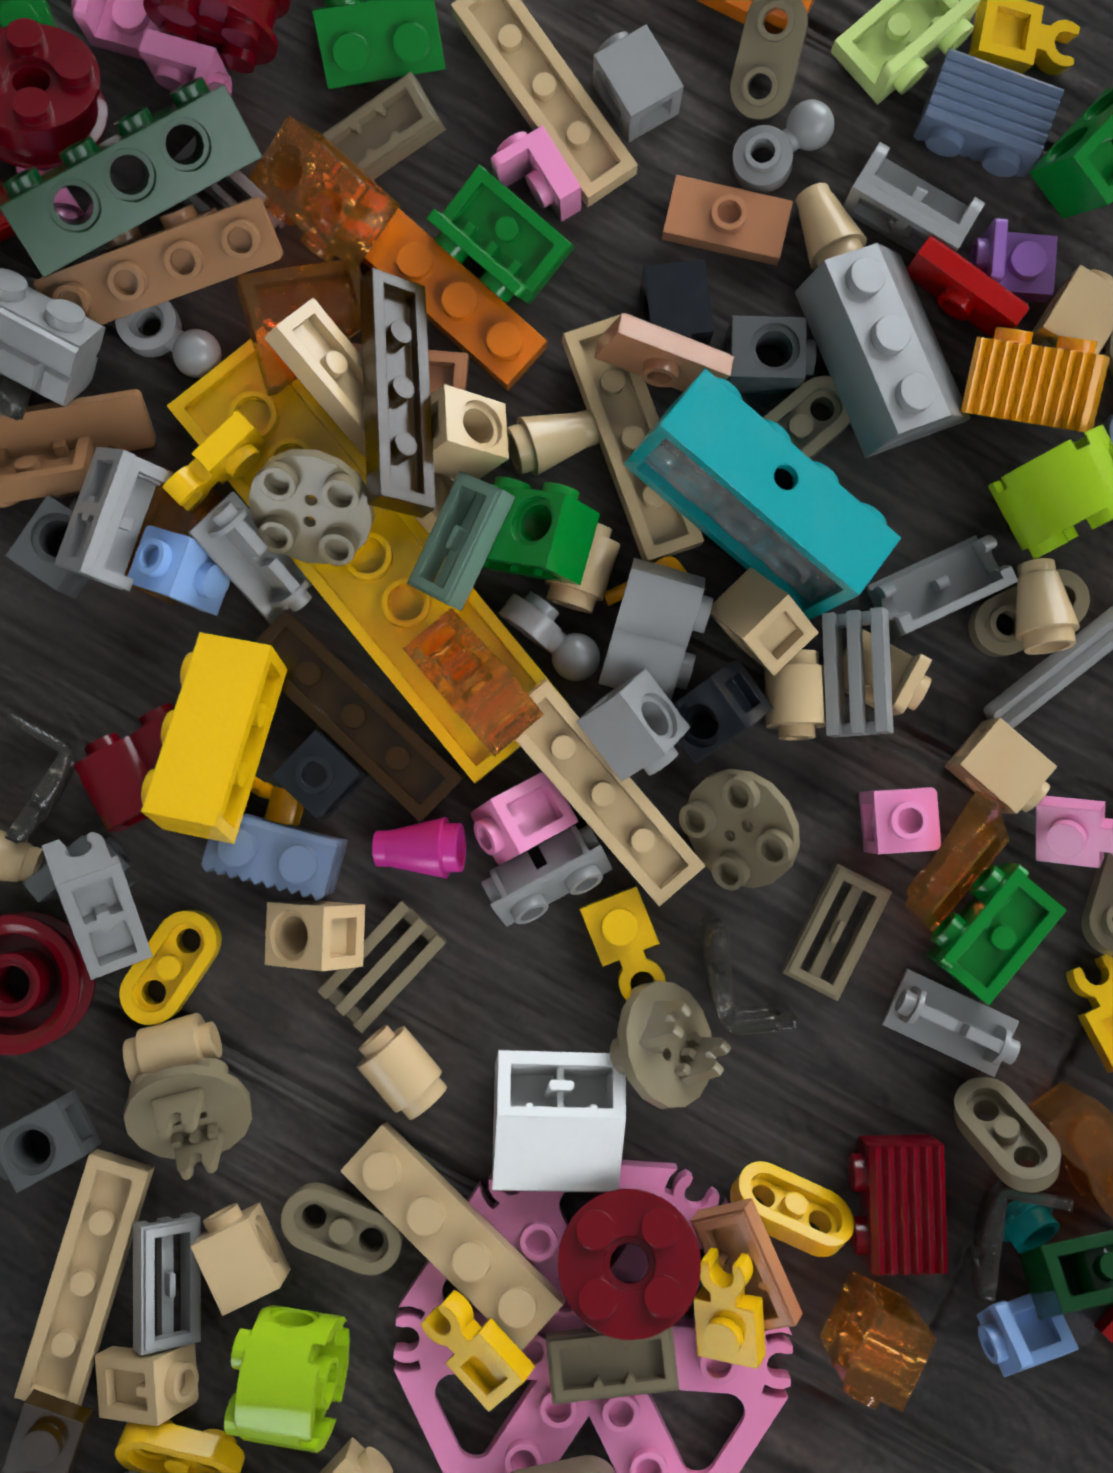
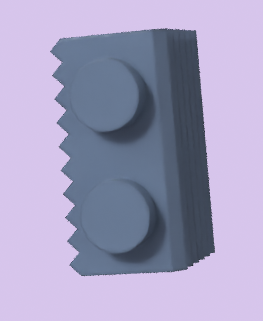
[913,48,1064,177]
[201,813,348,901]

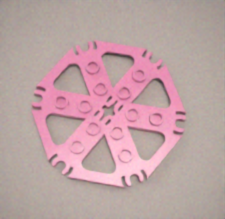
[393,1160,793,1473]

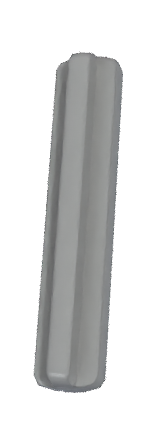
[983,606,1113,728]

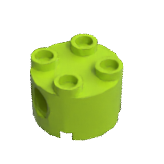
[988,424,1113,559]
[224,1305,350,1453]

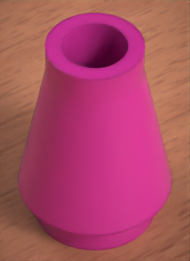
[372,817,466,879]

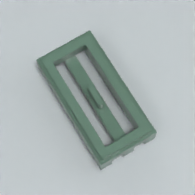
[407,471,515,611]

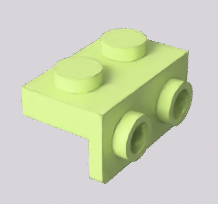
[831,0,981,105]

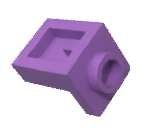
[969,218,1058,303]

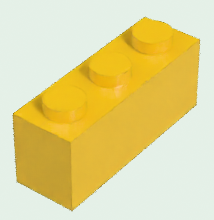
[141,632,288,844]

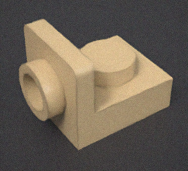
[843,629,932,716]
[95,1343,199,1426]

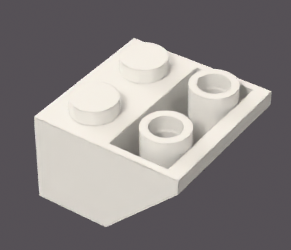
[492,1050,626,1193]

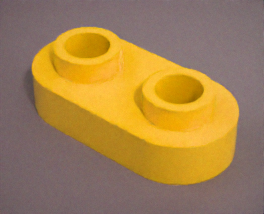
[119,909,222,1025]
[730,1161,854,1257]
[115,1419,245,1473]

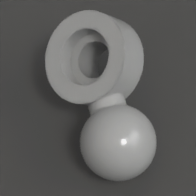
[733,99,834,194]
[115,301,222,378]
[498,591,600,682]

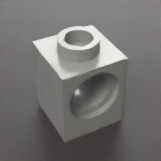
[592,24,684,143]
[576,668,691,781]

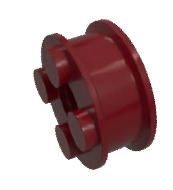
[143,0,291,74]
[0,18,109,170]
[0,911,96,1055]
[558,1189,701,1340]

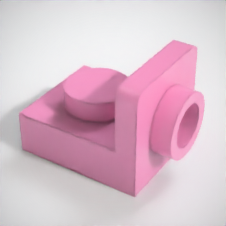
[71,0,160,60]
[138,28,232,96]
[491,125,581,222]
[471,772,579,865]
[859,787,941,854]

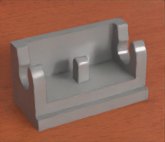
[843,142,985,254]
[54,447,172,591]
[865,535,1018,641]
[41,832,153,980]

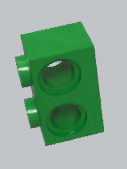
[1028,87,1113,219]
[449,476,600,585]

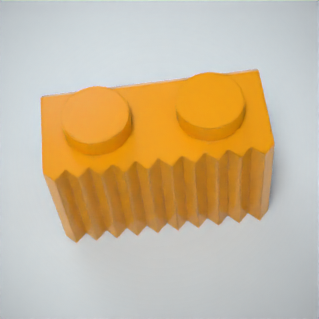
[961,327,1110,432]

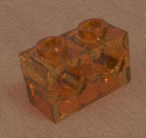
[248,115,400,266]
[403,608,544,757]
[820,1270,937,1412]

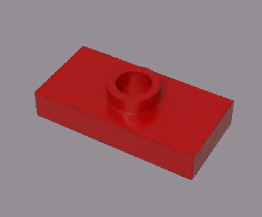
[907,236,1030,339]

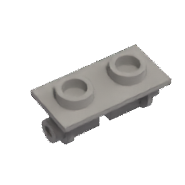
[188,491,312,624]
[481,825,613,927]
[881,968,1021,1077]

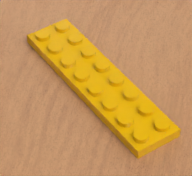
[167,330,570,784]

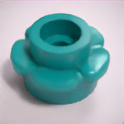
[999,1195,1060,1254]

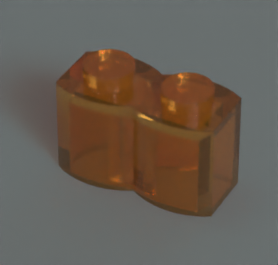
[1028,1082,1113,1218]

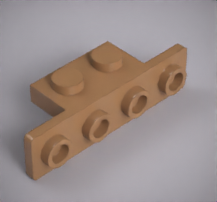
[33,197,283,325]
[0,389,156,508]

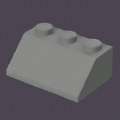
[795,243,971,458]

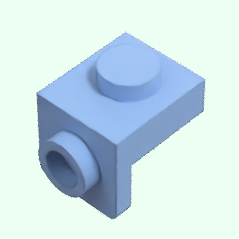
[127,525,230,616]
[977,1294,1079,1378]

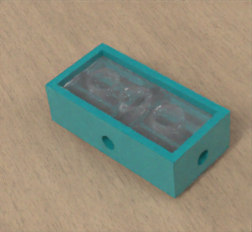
[623,368,901,620]

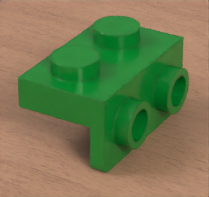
[312,0,446,89]
[427,164,575,305]
[926,862,1067,1006]

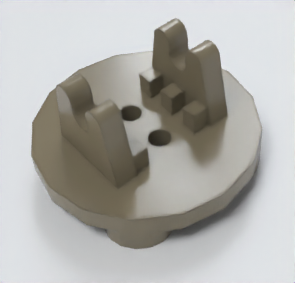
[248,449,375,566]
[679,768,800,891]
[610,981,731,1109]
[124,1058,252,1180]

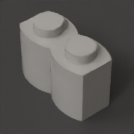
[598,558,714,701]

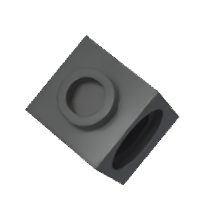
[725,316,816,395]
[5,495,89,599]
[0,1089,102,1193]

